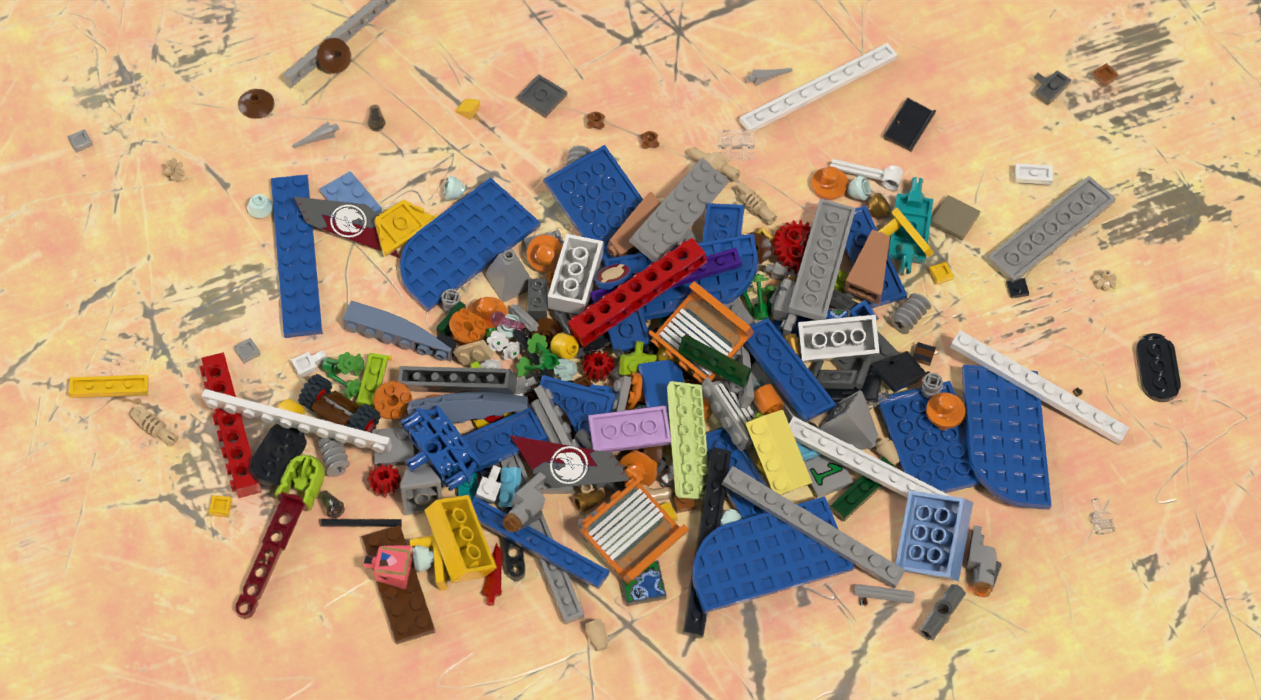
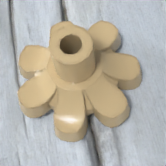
[164,158,185,182]
[1092,269,1117,291]

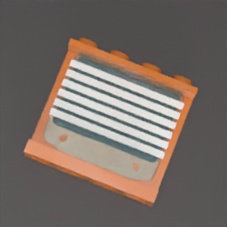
[648,281,754,383]
[579,476,689,585]

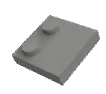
[373,427,414,467]

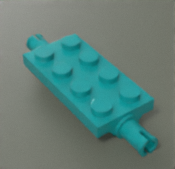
[888,177,934,275]

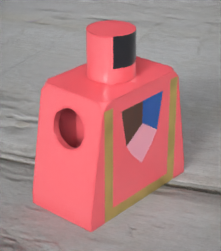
[364,546,413,589]

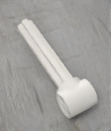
[831,159,903,190]

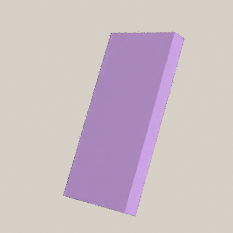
[588,406,671,452]

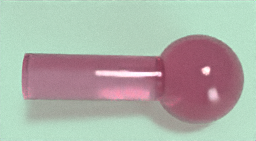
[490,311,524,330]

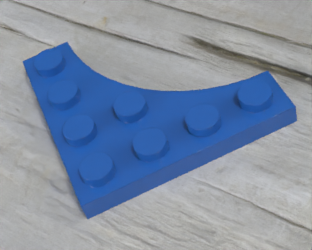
[539,375,617,448]

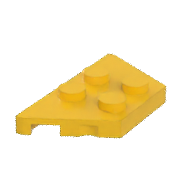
[374,199,439,257]

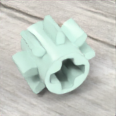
[554,358,577,381]

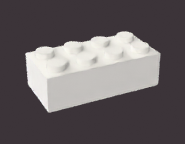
[548,234,603,315]
[798,315,879,363]

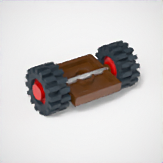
[298,374,381,433]

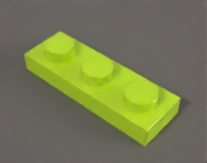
[357,352,389,408]

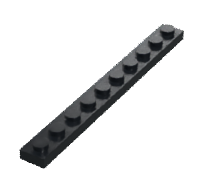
[682,447,732,639]

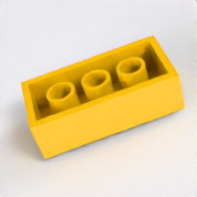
[425,495,497,583]

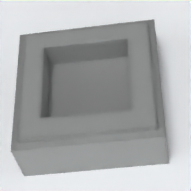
[68,129,93,153]
[234,338,261,364]

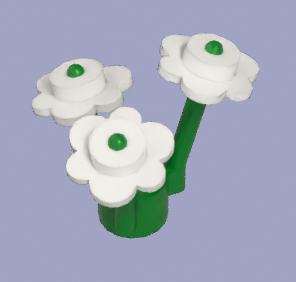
[480,328,522,369]

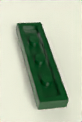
[678,335,752,388]
[830,456,898,521]

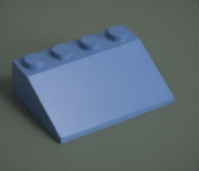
[895,491,973,581]

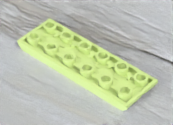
[667,381,708,500]

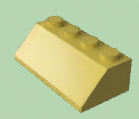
[746,410,812,495]

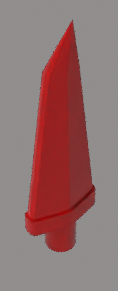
[482,542,502,606]

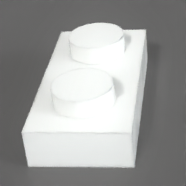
[1015,163,1053,185]

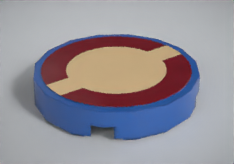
[594,264,632,290]

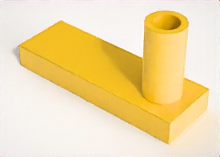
[878,208,934,258]
[410,531,448,591]

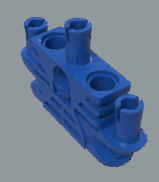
[400,405,481,492]

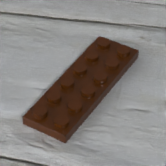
[362,525,435,644]

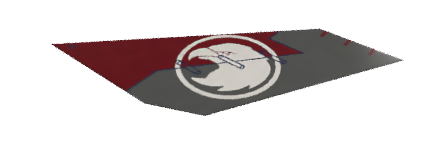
[294,196,400,258]
[510,435,630,488]

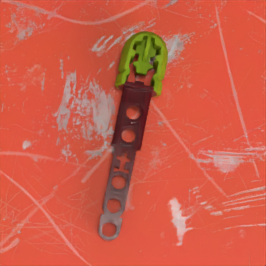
[235,454,325,619]

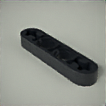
[502,507,525,581]

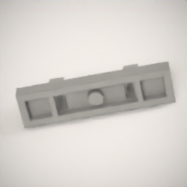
[730,345,754,409]

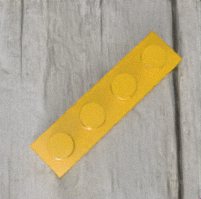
[69,375,149,398]

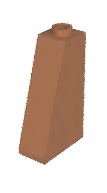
[607,191,661,258]
[844,230,890,305]

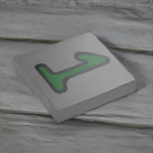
[804,455,853,498]

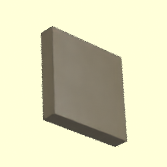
[930,195,981,241]

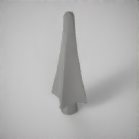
[746,68,793,86]
[292,122,340,148]
[765,262,798,281]
[513,375,536,395]

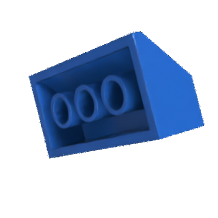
[638,360,684,424]

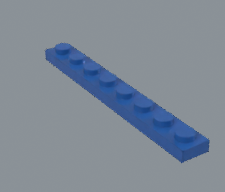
[471,497,610,590]

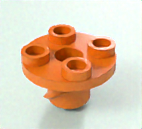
[811,166,848,200]
[527,235,563,272]
[469,297,507,330]
[449,308,486,345]
[625,372,646,410]
[373,381,413,420]
[926,393,966,430]
[620,450,658,487]

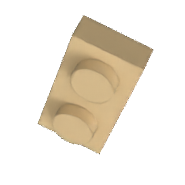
[453,340,494,366]

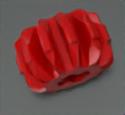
[582,349,615,383]
[367,463,401,497]

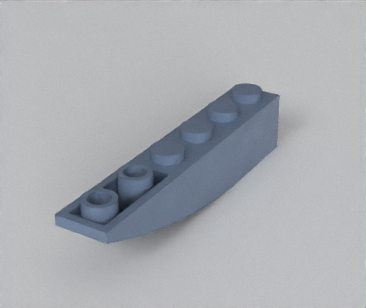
[343,300,452,362]
[407,392,528,430]

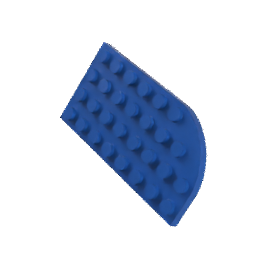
[400,177,540,312]
[605,234,758,320]
[961,364,1052,509]
[692,496,854,614]

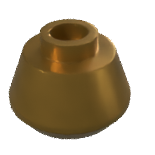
[867,193,891,217]

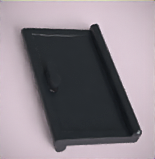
[883,98,936,152]
[871,351,930,393]
[824,372,882,402]

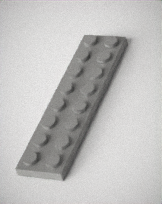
[629,157,730,262]
[987,176,1116,283]
[788,198,856,320]

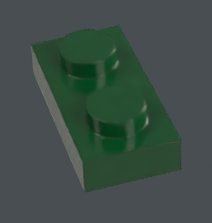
[436,301,466,337]

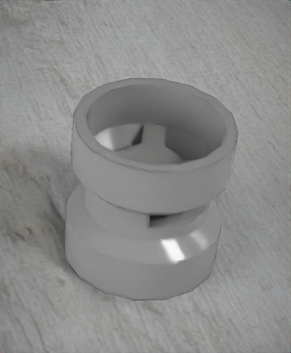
[442,289,461,314]
[921,373,943,399]

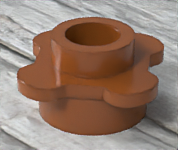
[587,111,605,129]
[640,131,660,149]

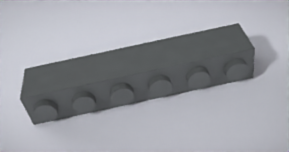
[398,366,517,394]

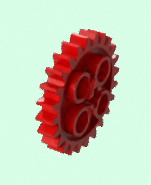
[772,220,812,274]

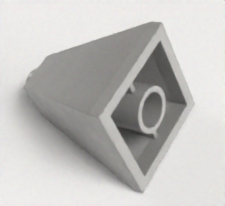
[484,248,531,303]
[820,390,878,450]
[400,462,443,515]

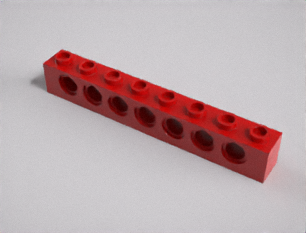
[567,238,707,348]
[199,352,261,499]

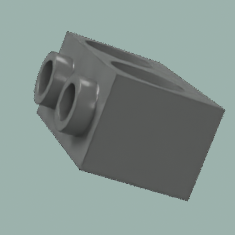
[528,279,547,321]

